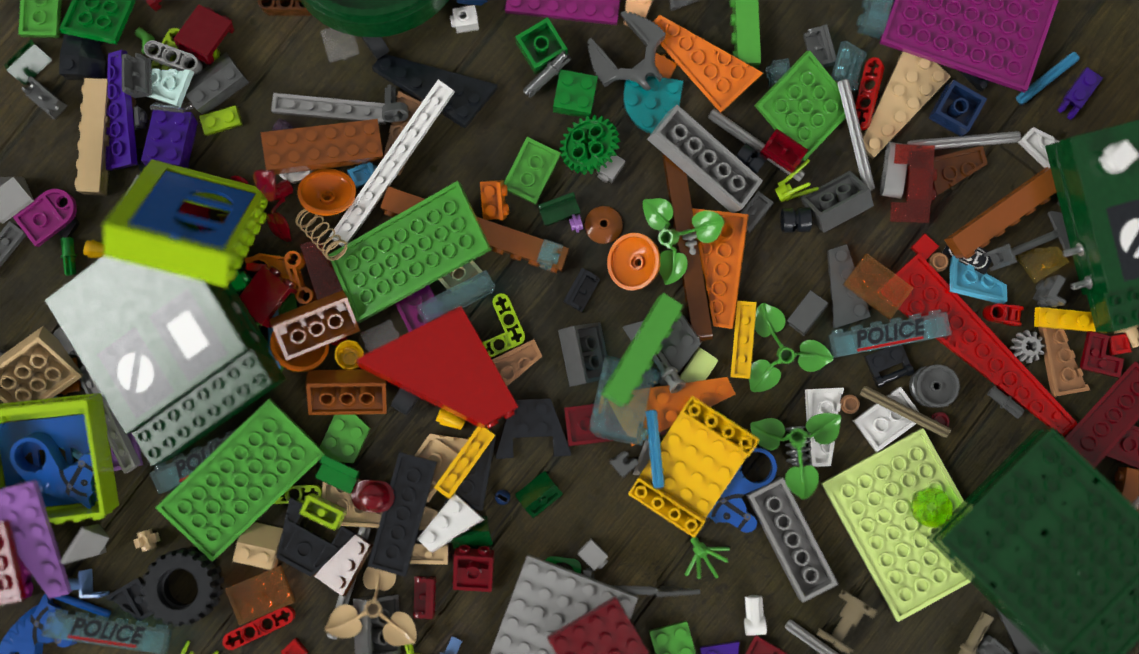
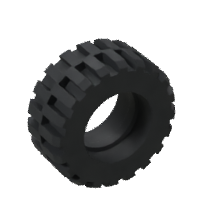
[141,547,224,626]

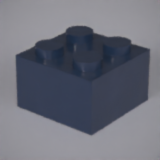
[928,80,987,136]

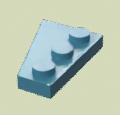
[950,255,1007,304]

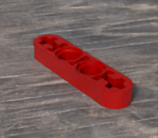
[855,57,884,131]
[222,606,295,650]

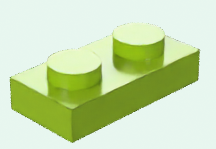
[199,106,243,136]

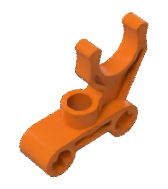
[245,251,317,305]

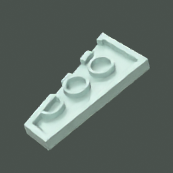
[147,68,194,108]

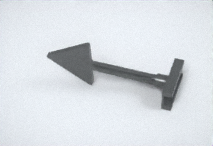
[983,211,1071,271]
[583,568,700,597]

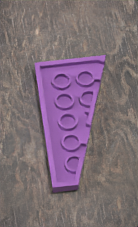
[0,480,72,599]

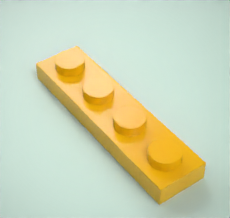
[731,301,757,379]
[1034,307,1107,333]
[434,427,496,499]

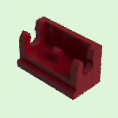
[760,129,808,173]
[413,576,436,619]

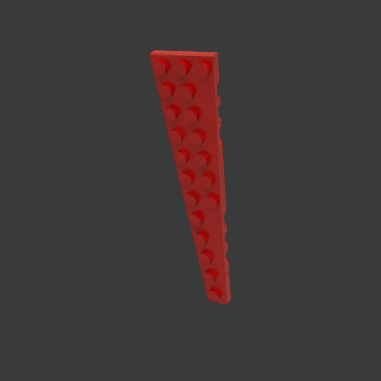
[876,253,1078,437]

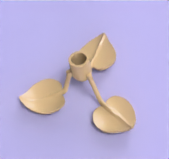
[325,567,417,646]

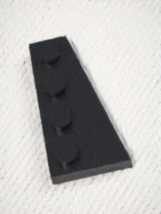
[444,433,497,510]

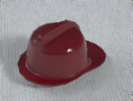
[351,480,395,512]

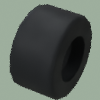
[391,388,419,415]

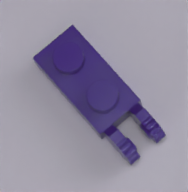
[1057,67,1103,120]

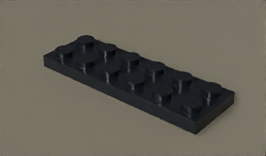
[368,452,437,577]

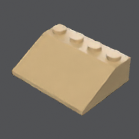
[0,326,83,403]

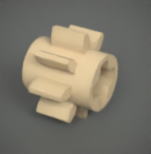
[133,529,161,552]

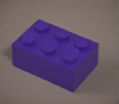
[141,108,198,169]

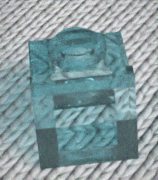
[766,58,790,86]
[537,239,563,271]

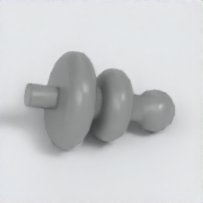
[682,229,697,255]

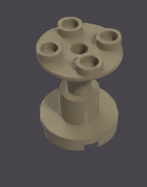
[817,589,877,654]

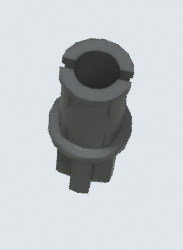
[987,386,1024,418]

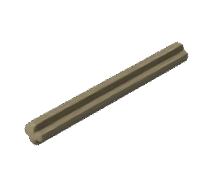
[860,386,951,438]

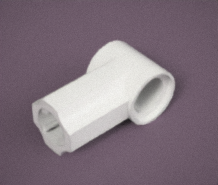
[744,595,767,636]

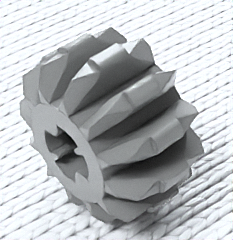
[1010,330,1046,363]

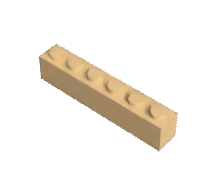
[75,78,110,195]

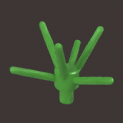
[685,536,730,579]

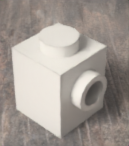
[450,5,479,33]
[1098,140,1139,174]

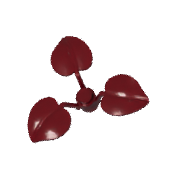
[230,170,293,242]

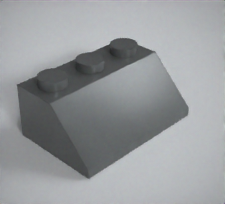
[186,52,249,115]
[801,171,874,233]
[558,322,611,387]
[353,594,401,654]

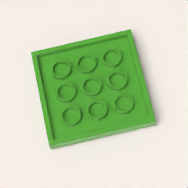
[754,51,856,161]

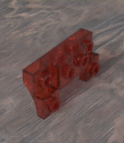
[890,144,937,223]

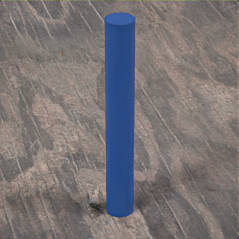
[54,594,111,618]

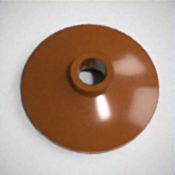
[585,206,623,244]

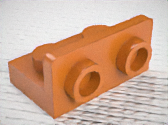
[480,180,509,220]

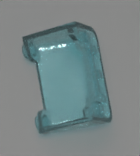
[590,356,659,446]

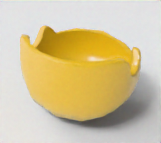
[334,340,364,370]

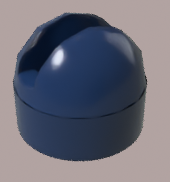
[495,489,511,505]

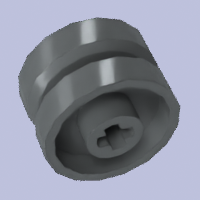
[909,365,960,408]

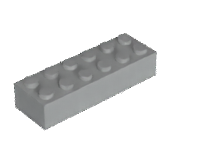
[647,105,763,213]
[745,476,838,602]

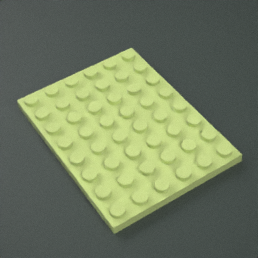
[821,428,970,622]

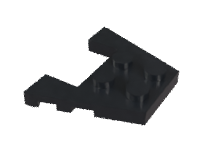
[496,399,571,459]
[276,497,357,577]

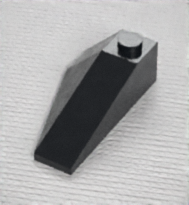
[59,34,107,80]

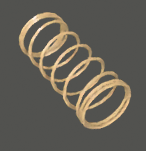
[295,209,347,261]

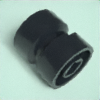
[736,142,768,174]
[780,207,812,233]

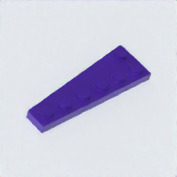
[105,50,138,171]

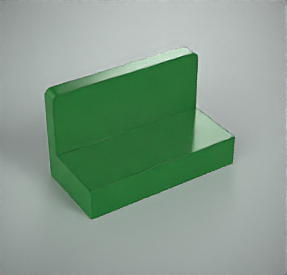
[316,455,361,494]

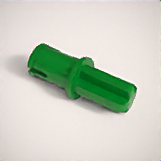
[61,237,77,276]

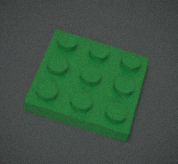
[59,0,136,45]

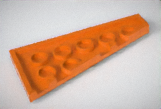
[653,15,764,113]
[692,208,749,329]
[609,377,736,446]

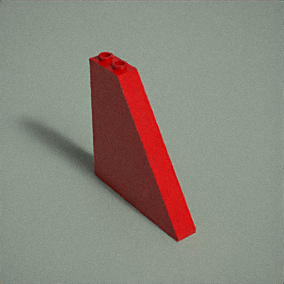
[356,306,518,429]

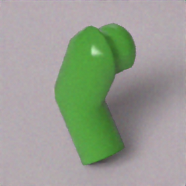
[135,28,155,54]

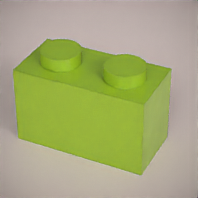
[299,493,348,530]

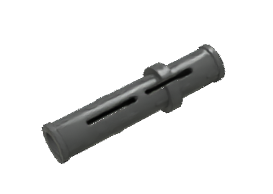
[523,50,572,98]

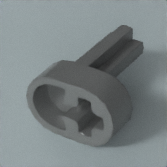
[382,85,408,122]

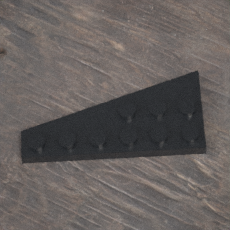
[372,54,498,128]

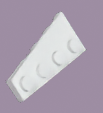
[805,388,844,467]

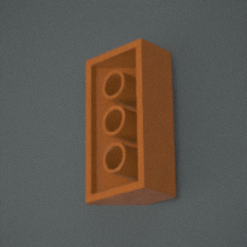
[269,290,360,361]
[306,370,387,415]

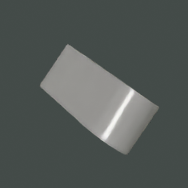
[144,40,202,76]
[880,142,909,199]

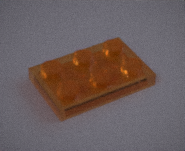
[842,253,913,319]
[225,565,295,626]

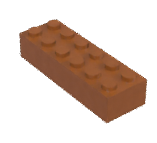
[261,119,383,175]

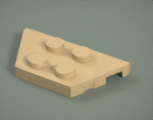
[414,434,468,503]

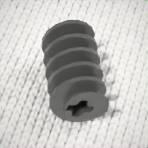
[785,426,811,466]

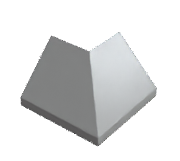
[0,177,34,224]
[60,524,109,564]

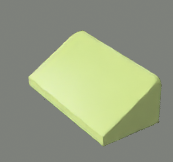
[680,347,718,383]

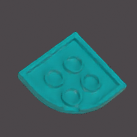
[624,76,683,134]

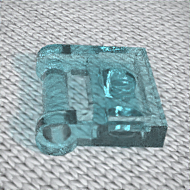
[831,41,867,90]

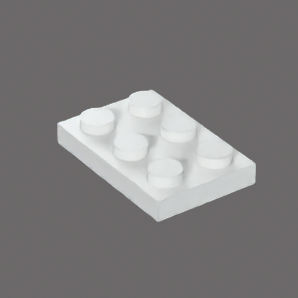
[853,387,920,452]

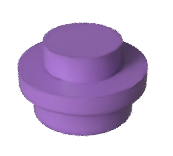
[569,214,583,233]

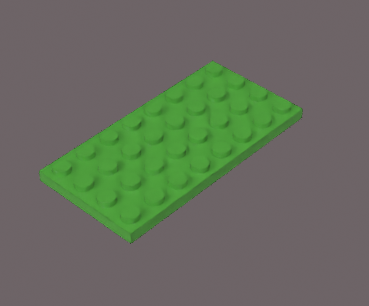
[328,181,492,323]
[156,398,326,562]

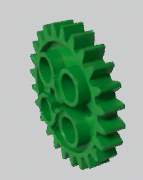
[559,115,620,175]

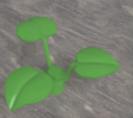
[643,198,725,285]
[749,303,833,392]
[750,413,841,499]

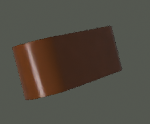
[258,0,312,16]

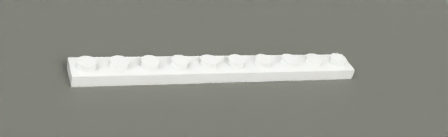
[329,80,455,247]

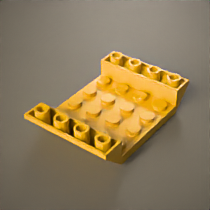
[628,396,760,538]

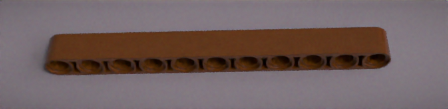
[662,153,713,341]

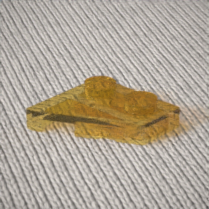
[1015,246,1069,283]

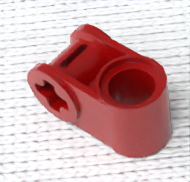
[983,303,1024,326]

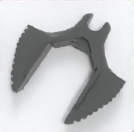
[588,11,666,90]

